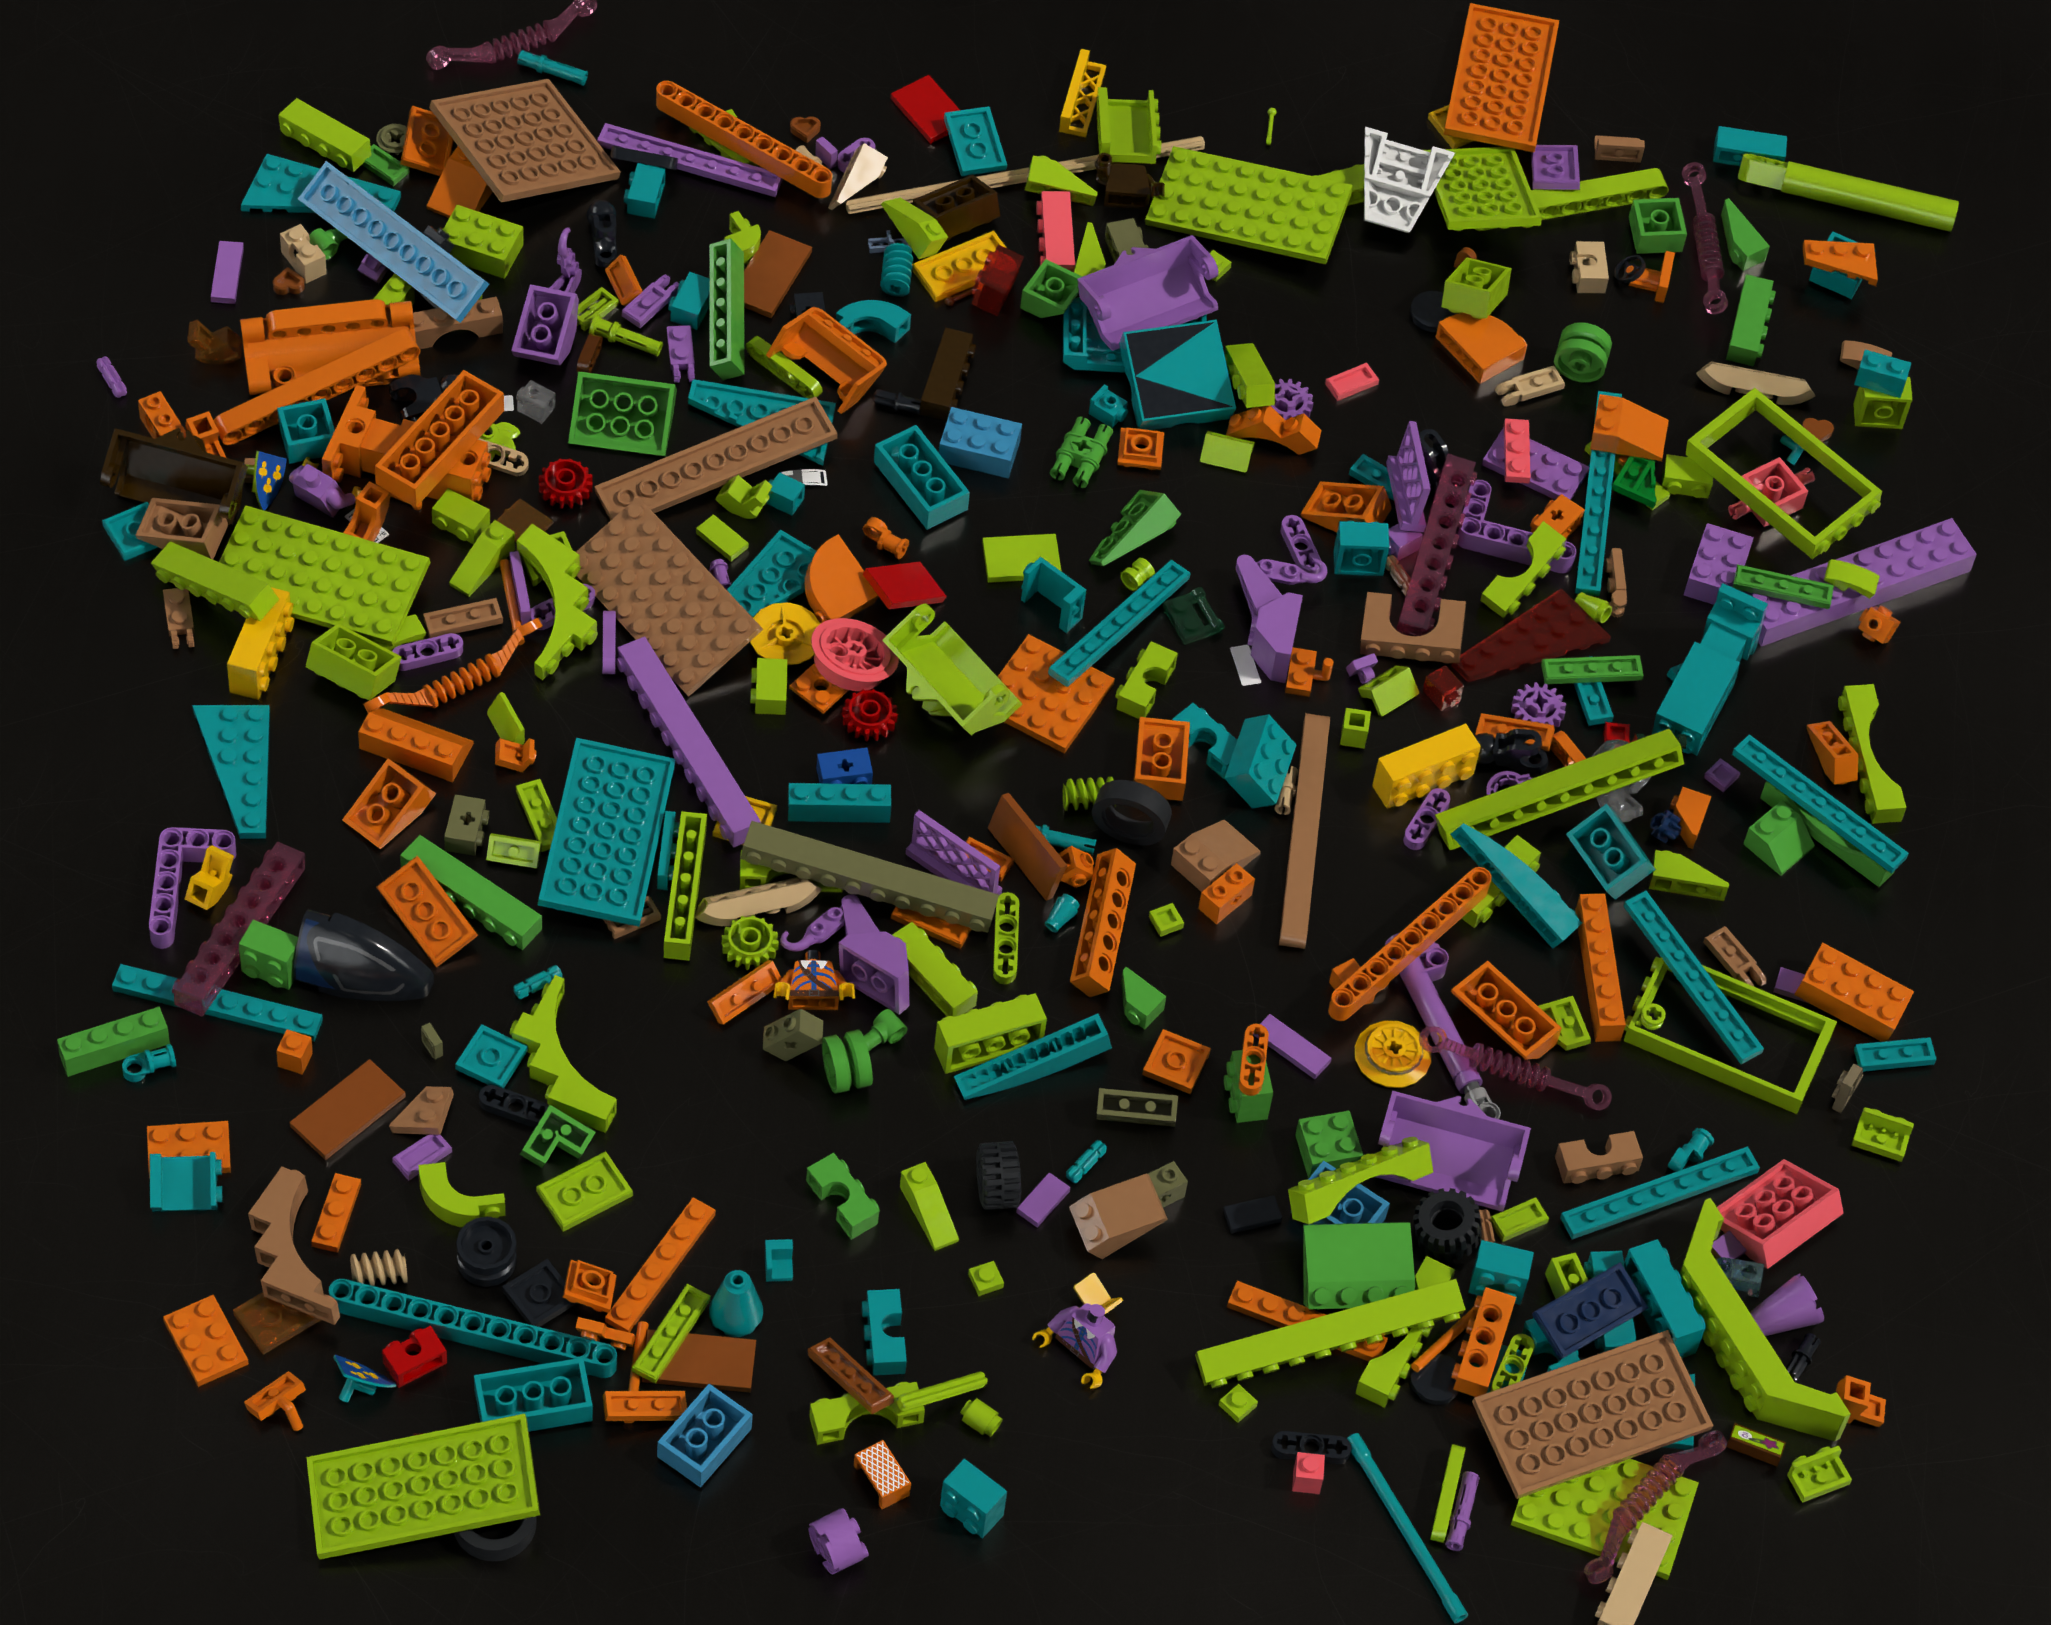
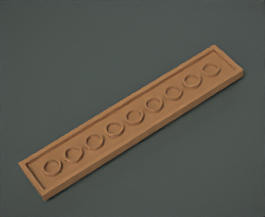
[594,397,837,520]

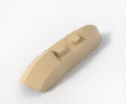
[1696,361,1815,405]
[695,877,822,926]

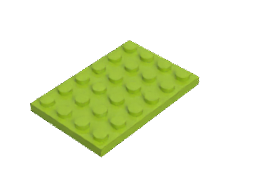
[1424,147,1542,231]
[1511,1459,1699,1580]

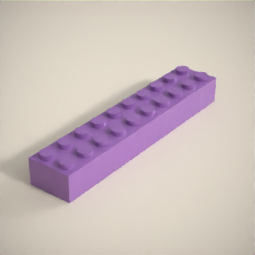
[1744,518,1977,647]

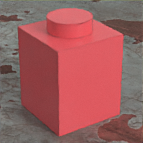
[1292,1452,1325,1494]

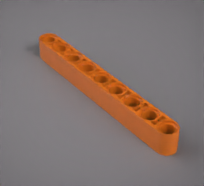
[656,81,832,198]
[214,329,420,445]
[1328,867,1492,1021]

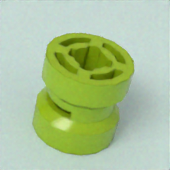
[1120,558,1155,592]

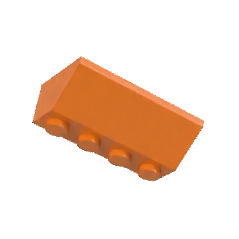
[358,707,474,782]
[1451,961,1562,1060]

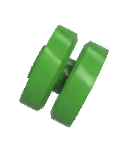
[1554,323,1612,382]
[821,1030,873,1094]

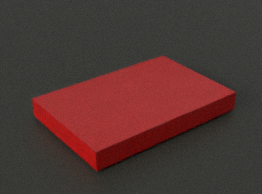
[890,75,960,144]
[863,562,947,609]

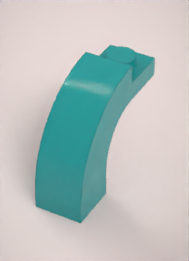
[836,300,911,343]

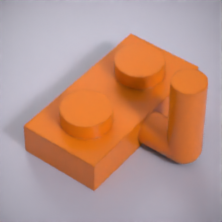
[1285,647,1333,697]
[244,1371,306,1431]

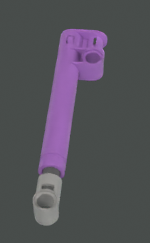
[1385,927,1501,1119]

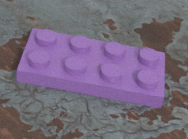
[1482,427,1589,500]

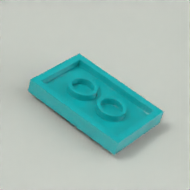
[943,106,1007,176]

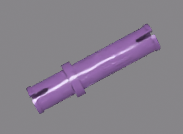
[1445,1471,1480,1551]

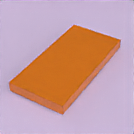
[376,855,478,967]

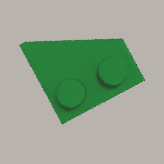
[1612,456,1657,508]

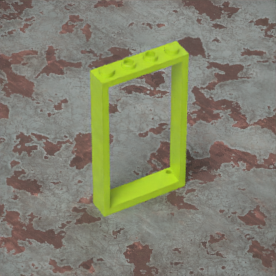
[1685,388,1882,559]

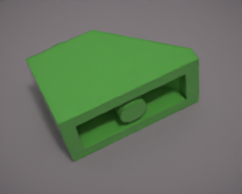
[1121,967,1166,1030]

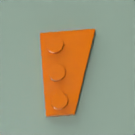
[1803,240,1878,286]

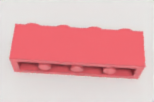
[1036,191,1075,272]

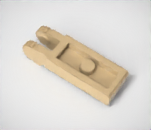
[1495,366,1565,407]

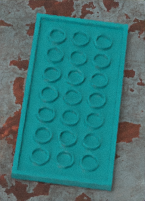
[538,738,676,927]

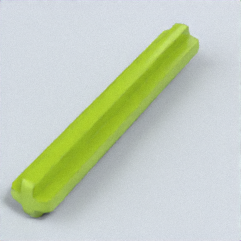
[896,1372,988,1411]

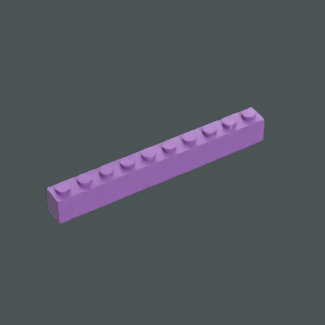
[616,636,761,847]

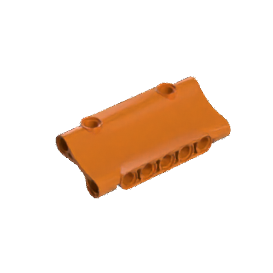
[240,299,420,395]

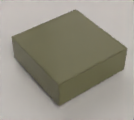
[421,1023,443,1059]

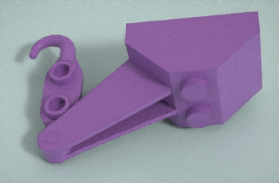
[511,227,582,365]
[1236,555,1328,683]
[780,895,909,1015]

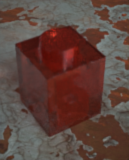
[1423,665,1464,711]

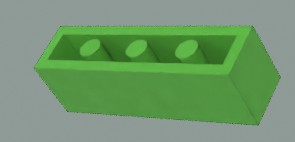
[1726,274,1776,366]
[57,1007,170,1077]

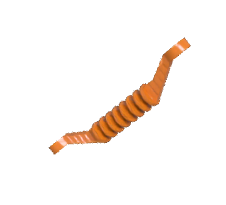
[363,618,543,713]

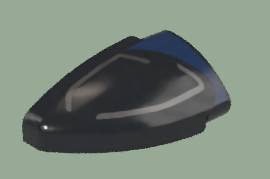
[293,909,434,1001]

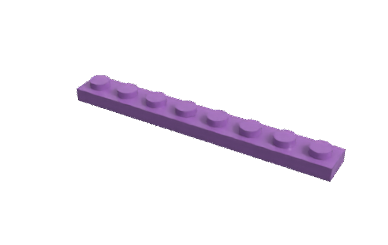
[597,123,783,197]

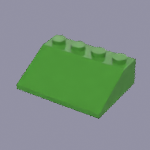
[568,371,677,457]
[1303,1222,1415,1309]

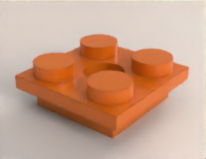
[1117,428,1164,470]
[789,663,849,714]
[563,1260,617,1313]

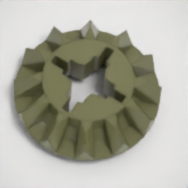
[376,124,407,156]

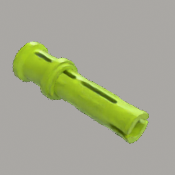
[589,314,663,357]

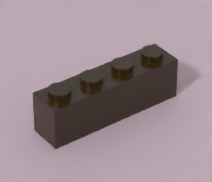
[920,327,976,422]

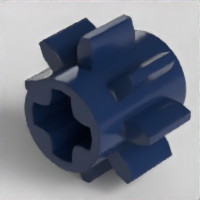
[1650,810,1681,843]

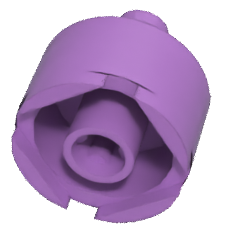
[808,1508,869,1575]

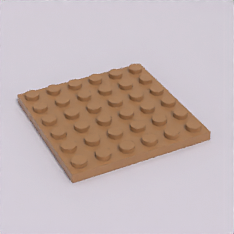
[429,79,621,202]

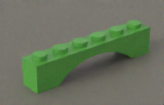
[1760,781,1895,887]

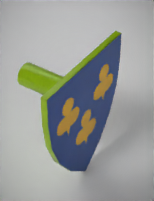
[245,451,287,511]

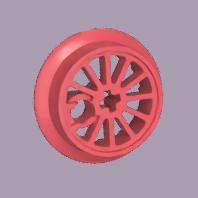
[811,618,899,691]

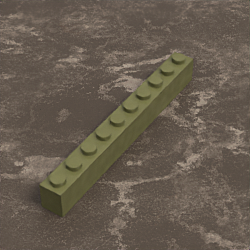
[740,821,999,933]

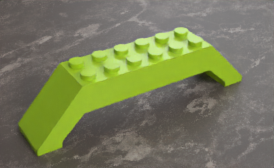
[1680,1198,1851,1441]

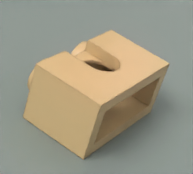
[280,224,326,284]
[1570,241,1609,293]

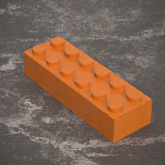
[375,370,504,507]

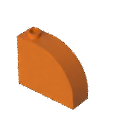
[1436,313,1527,384]
[804,534,879,623]

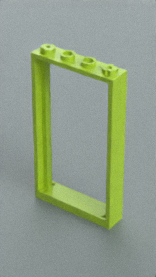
[1624,957,1837,1114]

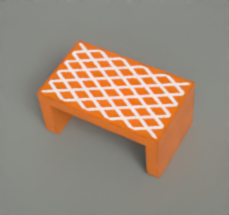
[854,1440,911,1509]

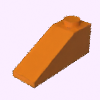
[1807,721,1858,785]

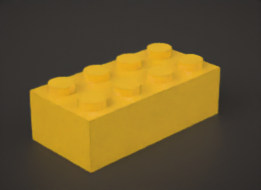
[227,587,294,700]
[1372,724,1481,809]

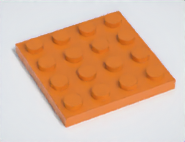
[998,634,1115,754]

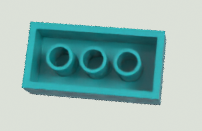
[874,425,970,530]
[1624,1239,1706,1358]
[474,1358,593,1431]

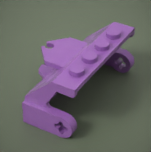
[1077,235,1218,351]
[1376,1091,1531,1212]

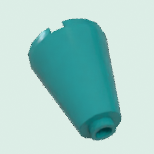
[709,1270,763,1337]

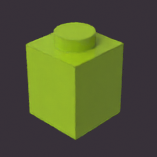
[1340,708,1371,749]

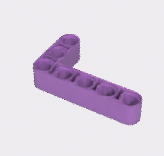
[1456,480,1576,573]
[149,827,237,949]

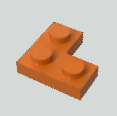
[575,1317,636,1350]

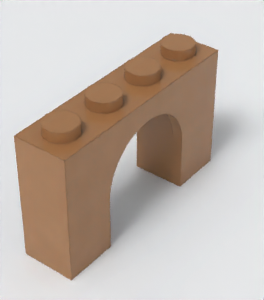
[1360,592,1466,664]

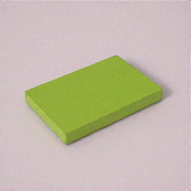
[982,534,1061,583]
[536,1151,633,1232]

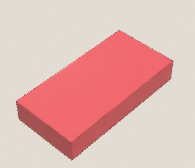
[1325,363,1379,401]

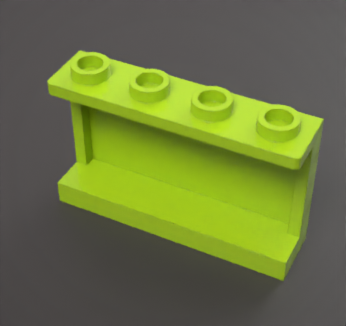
[1096,87,1161,164]

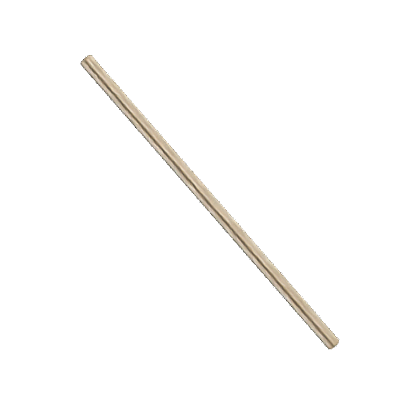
[846,136,1205,214]

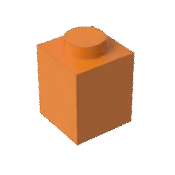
[276,1029,313,1075]

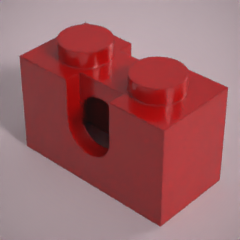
[382,1325,447,1388]

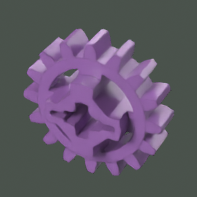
[1271,379,1313,420]
[1511,682,1566,727]

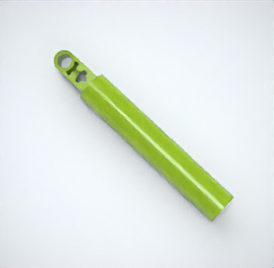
[1737,154,1959,232]

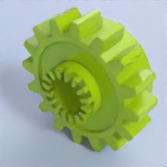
[722,915,779,970]

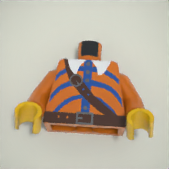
[774,950,855,1010]

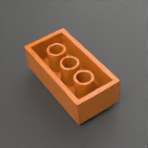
[1794,942,1914,1042]

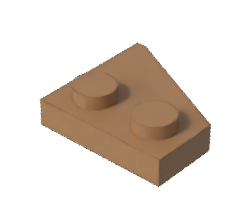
[389,1086,454,1135]

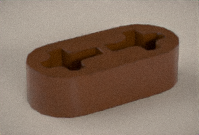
[576,333,603,373]

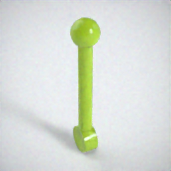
[1266,108,1277,146]

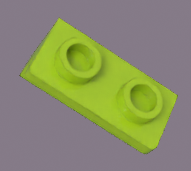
[1852,1107,1914,1162]
[1787,1446,1852,1503]

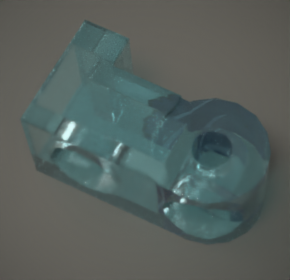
[1716,1257,1764,1298]

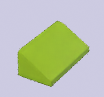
[487,692,525,745]

